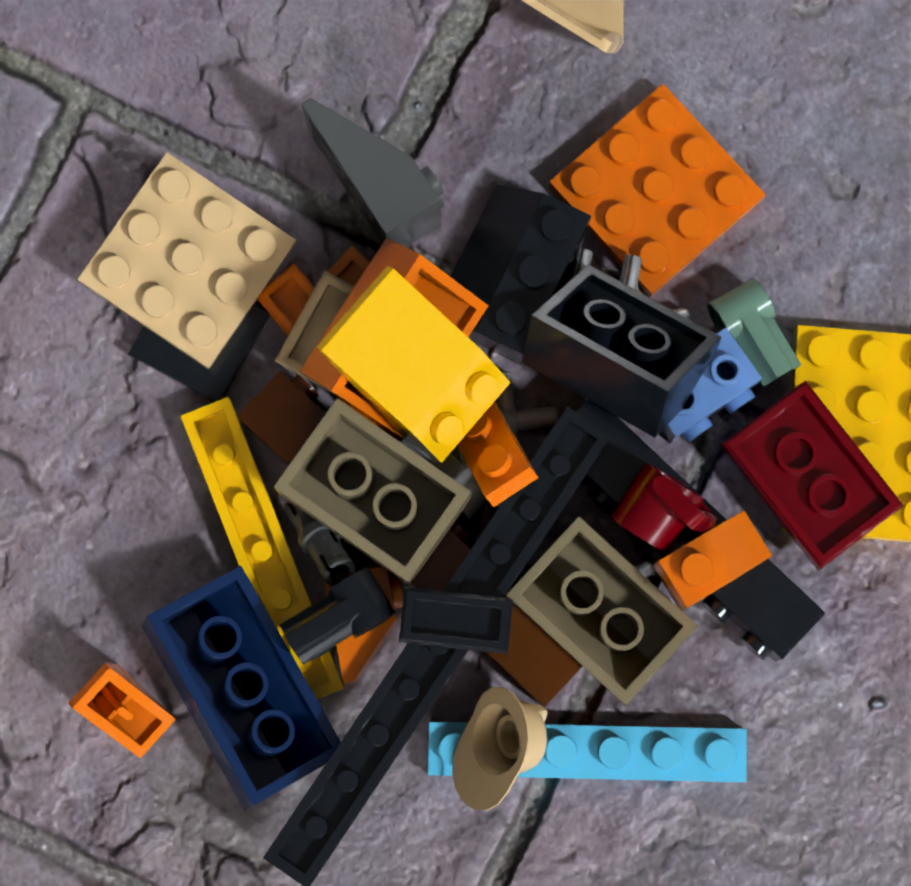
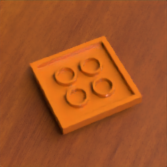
[549,84,766,298]

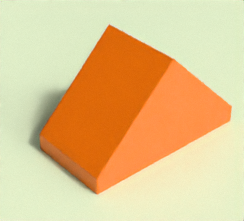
[68,662,176,758]

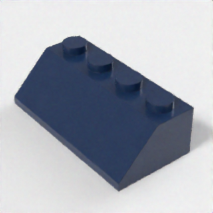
[142,566,341,811]

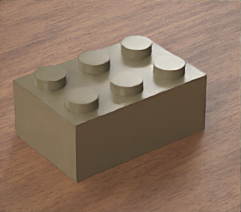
[274,398,471,586]

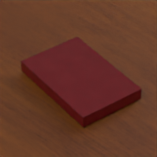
[720,381,904,570]

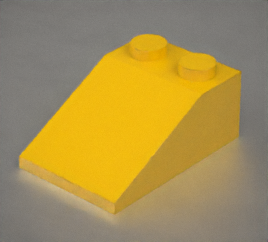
[316,265,511,463]

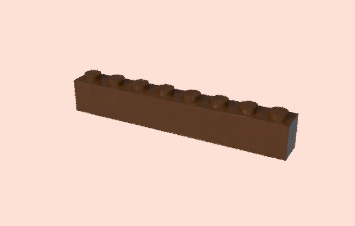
[237,371,583,707]

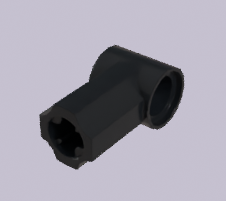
[280,567,396,665]

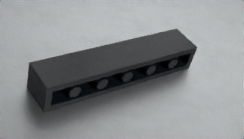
[576,400,826,661]

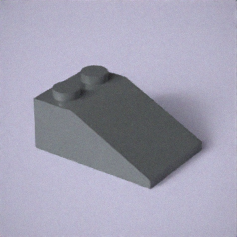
[301,98,444,247]

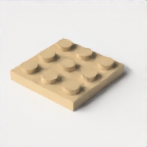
[77,152,296,370]

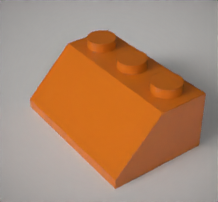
[300,238,489,438]

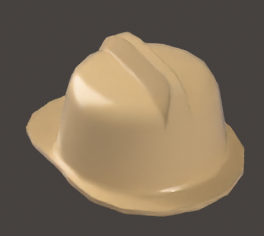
[452,687,548,810]

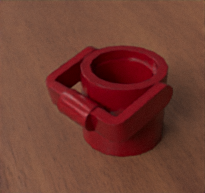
[611,462,718,554]

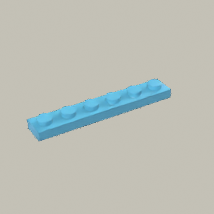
[428,722,747,782]

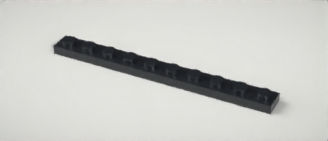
[263,406,612,886]

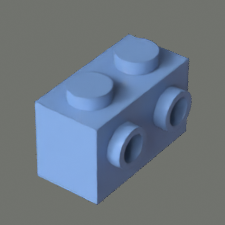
[662,328,762,444]

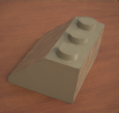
[506,517,698,706]

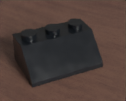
[450,184,591,365]
[522,264,722,438]

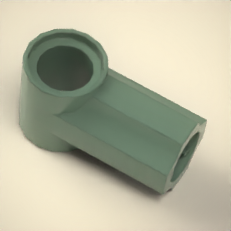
[707,278,801,389]

